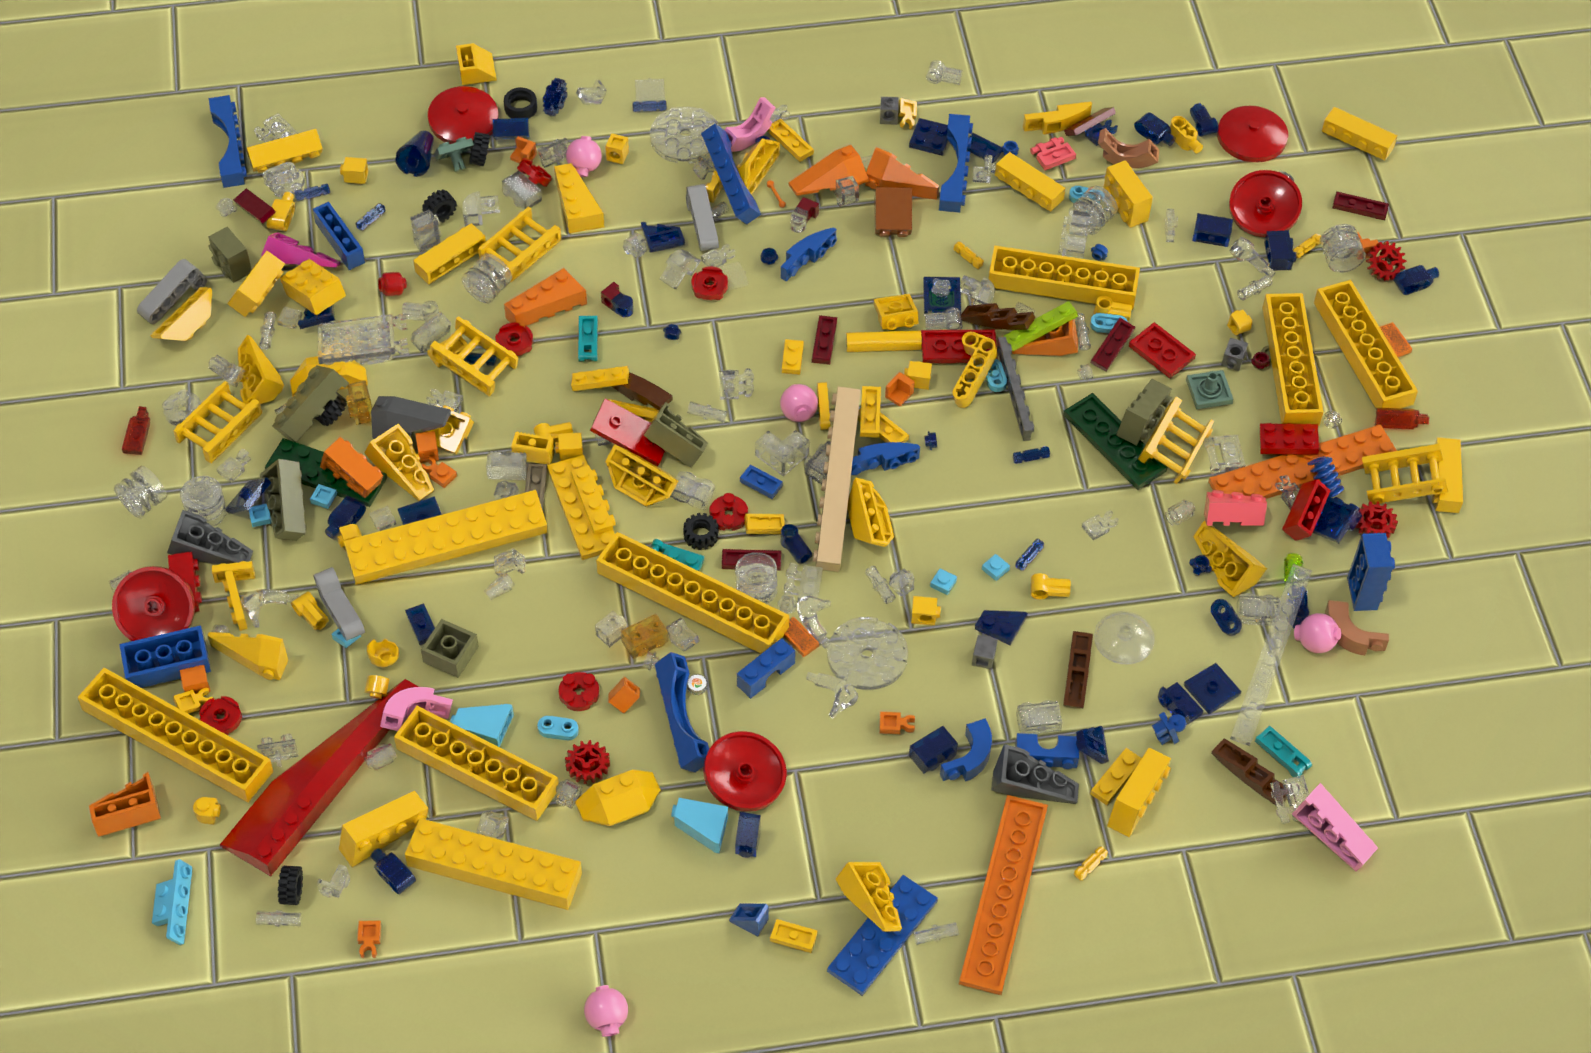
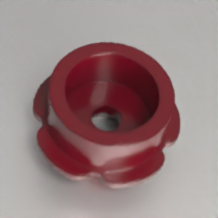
[1251,352,1270,369]

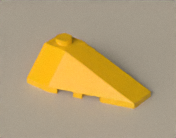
[238,335,284,404]
[364,424,434,501]
[1193,521,1267,597]
[207,632,288,680]
[836,862,902,932]

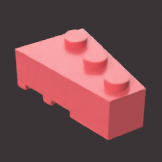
[1204,490,1267,526]

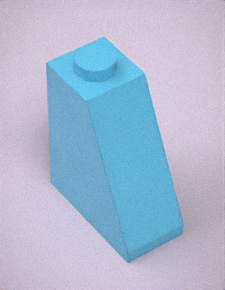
[450,704,514,747]
[671,798,728,853]

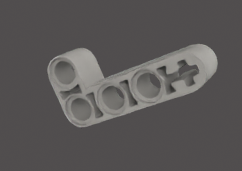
[686,184,719,251]
[137,259,207,324]
[313,567,365,641]

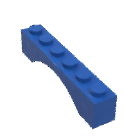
[208,95,247,188]
[939,114,973,213]
[701,124,761,224]
[654,652,709,773]

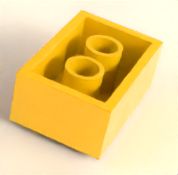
[1103,160,1153,228]
[227,251,285,317]
[280,259,346,315]

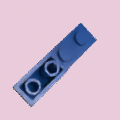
[781,227,837,281]
[851,442,920,475]

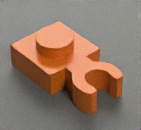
[421,457,457,488]
[879,712,915,734]
[357,920,381,958]

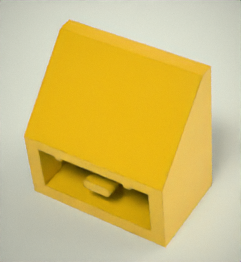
[456,43,497,85]

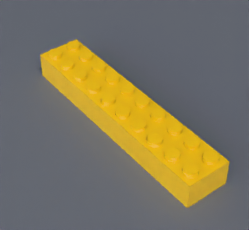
[344,490,547,585]
[596,532,789,654]
[78,668,273,803]

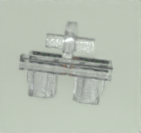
[537,138,569,168]
[257,734,298,767]

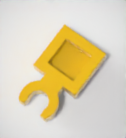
[898,98,917,130]
[173,688,213,714]

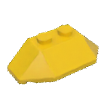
[736,138,780,195]
[150,287,212,341]
[290,352,368,397]
[605,444,678,506]
[847,478,894,547]
[575,769,661,826]

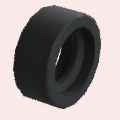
[503,87,538,121]

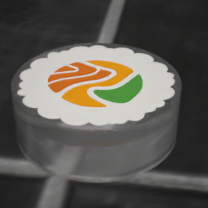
[687,674,707,695]

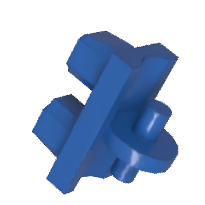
[1152,712,1186,745]

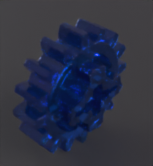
[542,78,568,117]

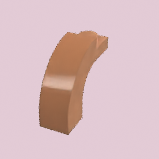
[1098,128,1159,168]
[1325,600,1389,656]

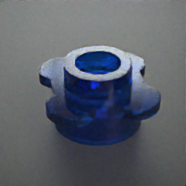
[1189,555,1212,575]

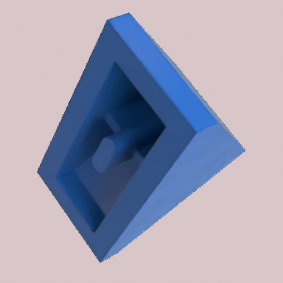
[729,903,769,937]

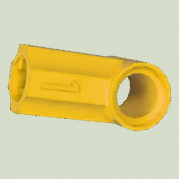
[1093,296,1132,321]
[534,422,573,444]
[1031,573,1071,600]
[291,591,329,630]

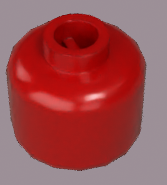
[378,272,407,296]

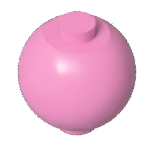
[566,136,602,177]
[780,384,818,422]
[1294,613,1341,653]
[584,985,628,1037]

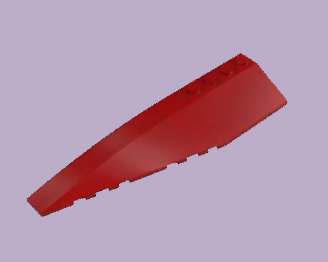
[220,679,419,877]

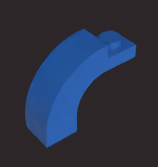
[940,718,992,782]

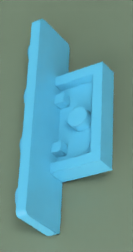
[152,859,192,945]

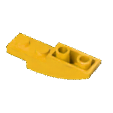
[1023,102,1092,135]

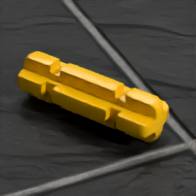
[1292,234,1323,258]
[954,241,984,269]
[1074,846,1108,881]

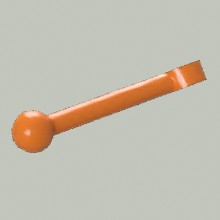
[767,180,786,208]

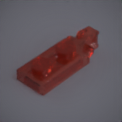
[122,406,151,455]
[1374,408,1429,429]

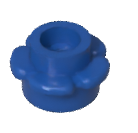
[1001,141,1019,156]
[1091,244,1108,261]

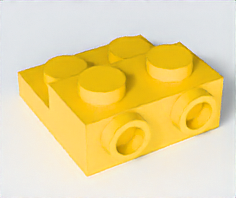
[874,294,918,330]
[425,405,474,455]

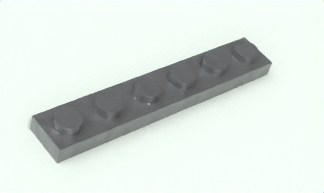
[997,337,1034,441]

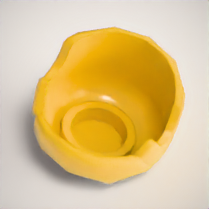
[367,639,399,667]

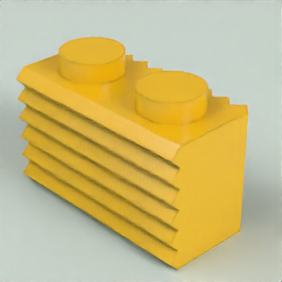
[511,431,554,465]

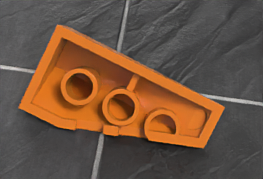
[788,145,869,196]
[865,147,939,200]
[1003,319,1078,356]

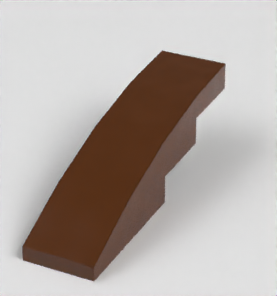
[959,303,1036,330]
[611,372,673,410]
[1063,631,1093,709]
[1212,738,1292,807]

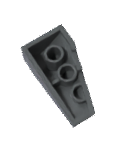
[371,396,451,439]
[167,510,253,564]
[991,744,1079,804]

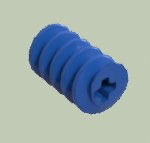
[1307,456,1344,499]

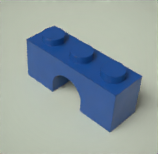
[737,638,795,699]
[1015,733,1079,769]

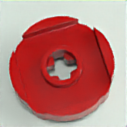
[517,158,552,187]
[691,266,728,300]
[495,322,533,356]
[709,493,748,531]
[558,672,600,711]
[199,696,242,735]

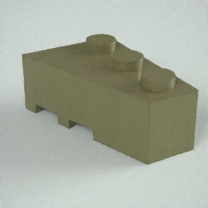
[644,402,708,468]

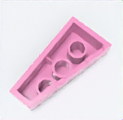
[1292,783,1378,871]

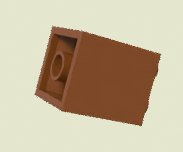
[874,187,912,237]

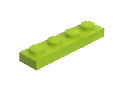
[1004,301,1078,351]

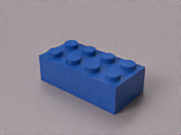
[1347,533,1395,611]
[119,625,211,688]

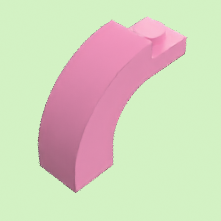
[725,97,776,152]
[380,687,453,731]

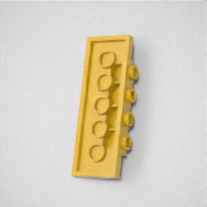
[547,455,616,560]

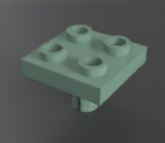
[434,137,474,172]
[1186,370,1234,409]

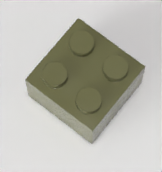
[208,226,252,283]
[421,619,479,678]

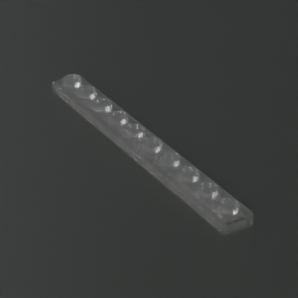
[1230,564,1312,746]

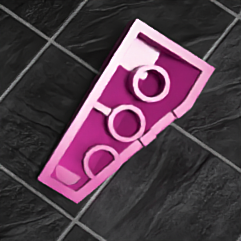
[261,232,341,267]

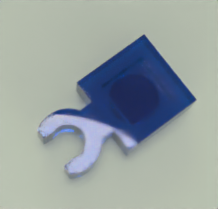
[1085,120,1118,146]

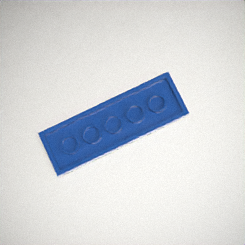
[827,875,938,996]

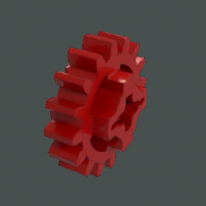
[1366,241,1407,281]
[1354,501,1398,538]
[565,740,610,784]

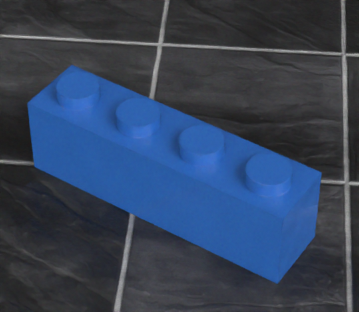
[313,202,365,270]

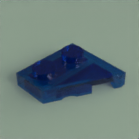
[1076,726,1109,764]

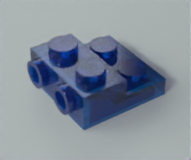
[1313,496,1362,544]

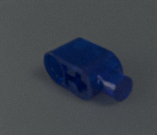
[1134,112,1176,146]
[1394,265,1439,295]
[325,496,366,539]
[371,848,416,895]

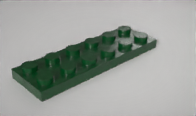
[1063,393,1168,490]
[265,438,387,507]

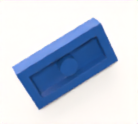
[740,464,783,499]

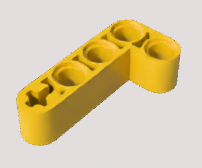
[952,332,998,408]

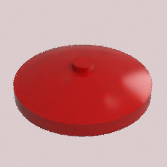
[428,86,499,144]
[1217,105,1288,162]
[1229,170,1302,237]
[112,566,195,641]
[703,731,787,812]

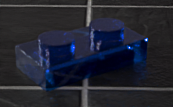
[967,133,1003,164]
[405,603,435,645]

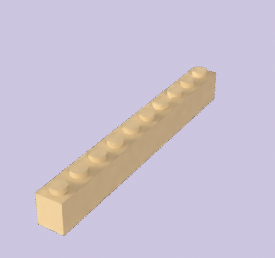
[813,386,861,572]

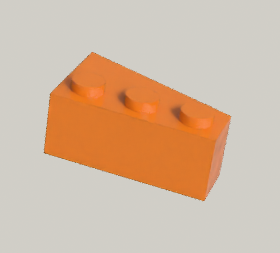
[320,437,383,498]
[89,772,161,837]

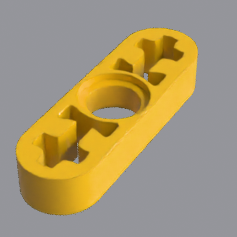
[817,382,830,430]

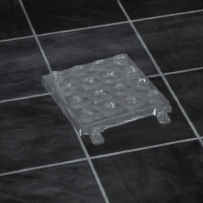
[318,313,409,365]

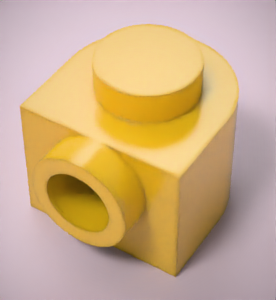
[1227,310,1252,335]
[337,524,362,551]
[364,675,390,699]
[193,797,221,825]

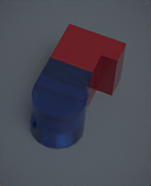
[601,282,634,317]

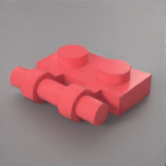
[1030,137,1076,170]

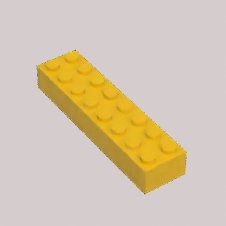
[988,245,1140,310]
[1314,280,1418,415]
[1262,293,1324,426]
[394,706,559,821]
[405,818,582,910]

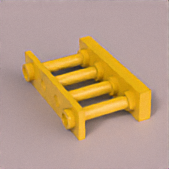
[478,206,561,282]
[430,316,518,397]
[173,381,262,463]
[1138,397,1214,484]
[1362,443,1448,504]

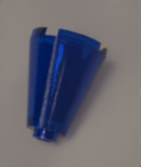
[395,131,434,177]

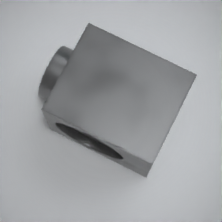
[880,97,898,125]
[1221,338,1248,371]
[972,635,998,669]

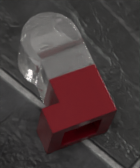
[790,197,819,233]

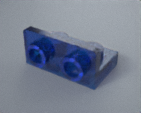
[1158,682,1204,725]

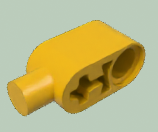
[1169,116,1203,153]
[267,192,295,231]

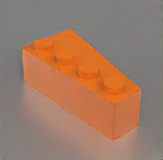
[504,268,587,326]

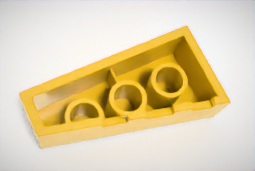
[554,163,604,234]
[1107,748,1171,837]
[339,791,428,867]

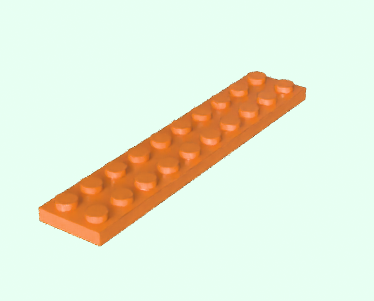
[1208,424,1397,499]
[959,795,1048,995]

